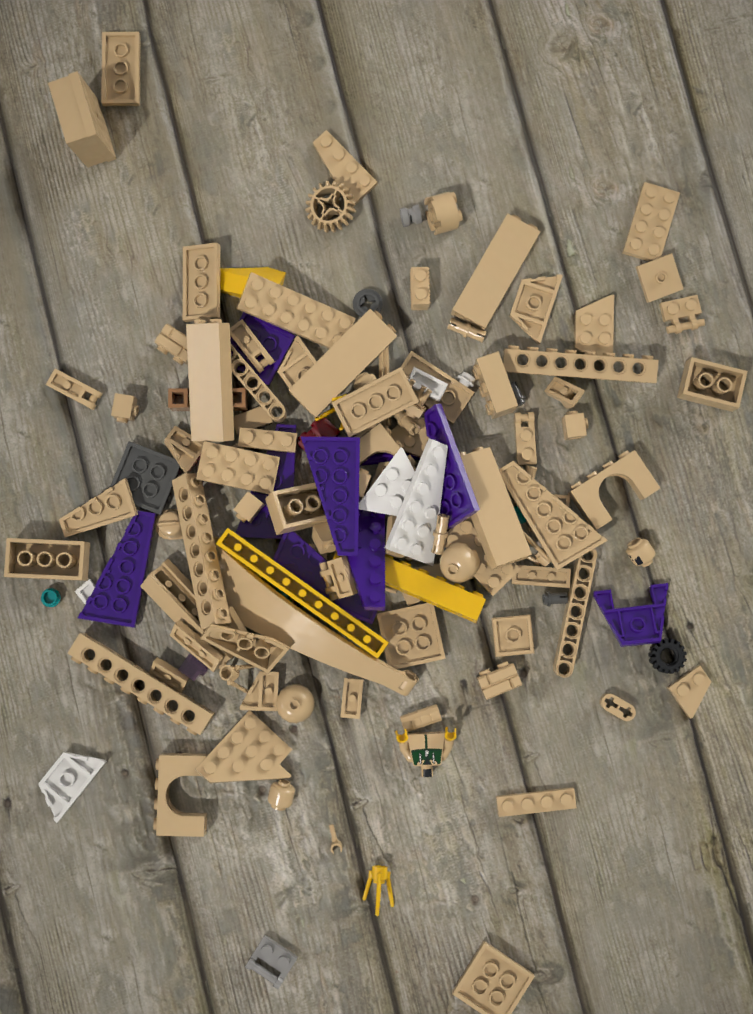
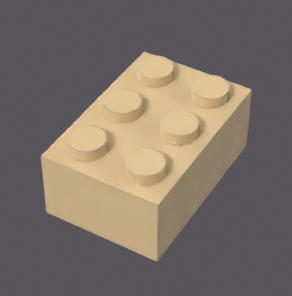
[472,351,518,420]
[677,357,748,412]
[265,482,327,535]

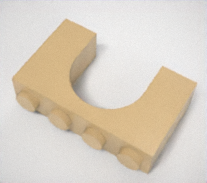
[360,423,417,471]
[568,450,660,530]
[153,753,209,837]

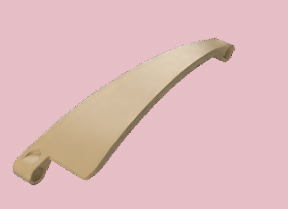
[214,537,419,696]

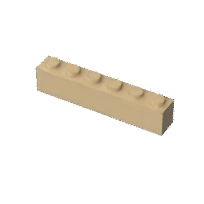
[140,565,235,668]

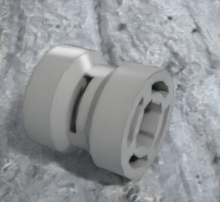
[400,204,422,227]

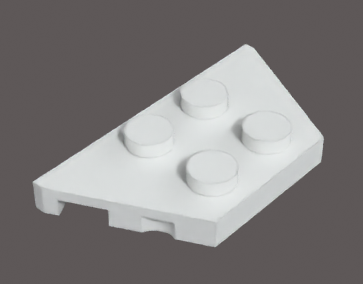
[359,447,415,516]
[38,752,107,823]

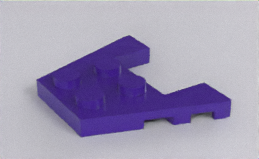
[593,583,668,647]

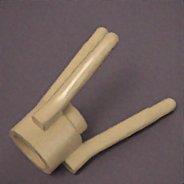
[523,531,551,567]
[219,664,255,694]

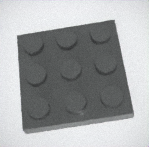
[110,441,181,515]

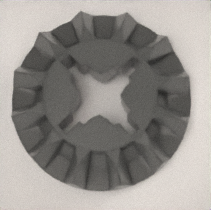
[353,289,383,317]

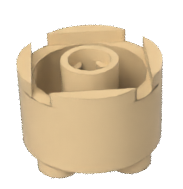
[424,192,463,235]

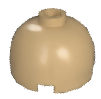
[440,542,480,583]
[276,684,315,723]

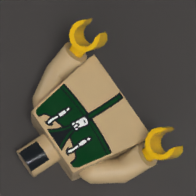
[395,727,457,777]

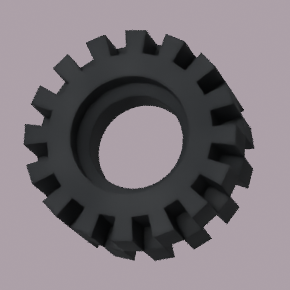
[648,638,687,674]

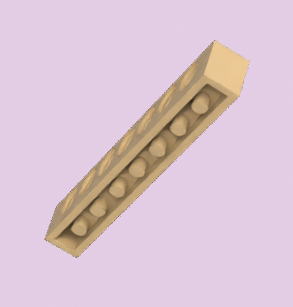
[502,345,659,383]
[172,473,231,630]
[68,633,215,735]

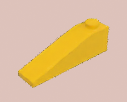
[220,267,286,298]

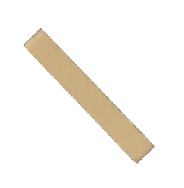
[196,316,287,422]
[553,549,597,678]

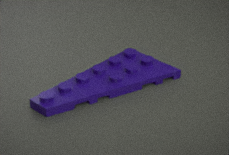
[301,437,360,556]

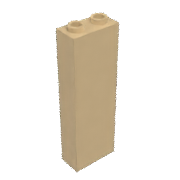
[451,213,541,331]
[288,309,397,418]
[186,319,234,442]
[459,447,532,570]

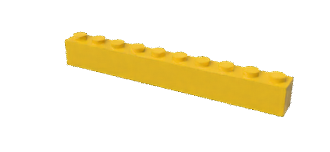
[216,528,389,659]

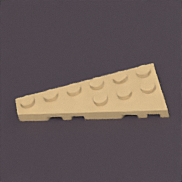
[499,461,608,570]

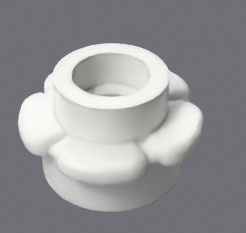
[458,372,475,388]

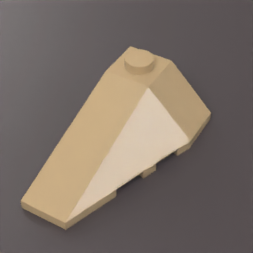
[200,624,289,673]

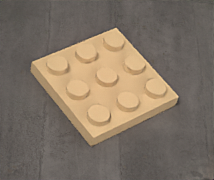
[377,603,446,669]
[452,941,535,1014]

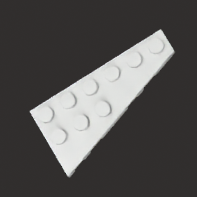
[384,438,448,566]

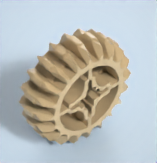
[305,181,356,233]

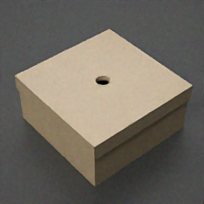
[48,71,117,168]

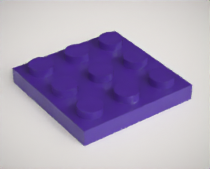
[230,312,295,386]

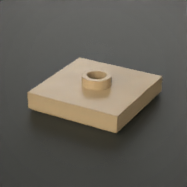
[635,253,683,303]
[491,614,534,657]

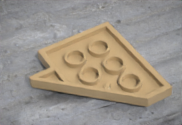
[195,710,293,783]

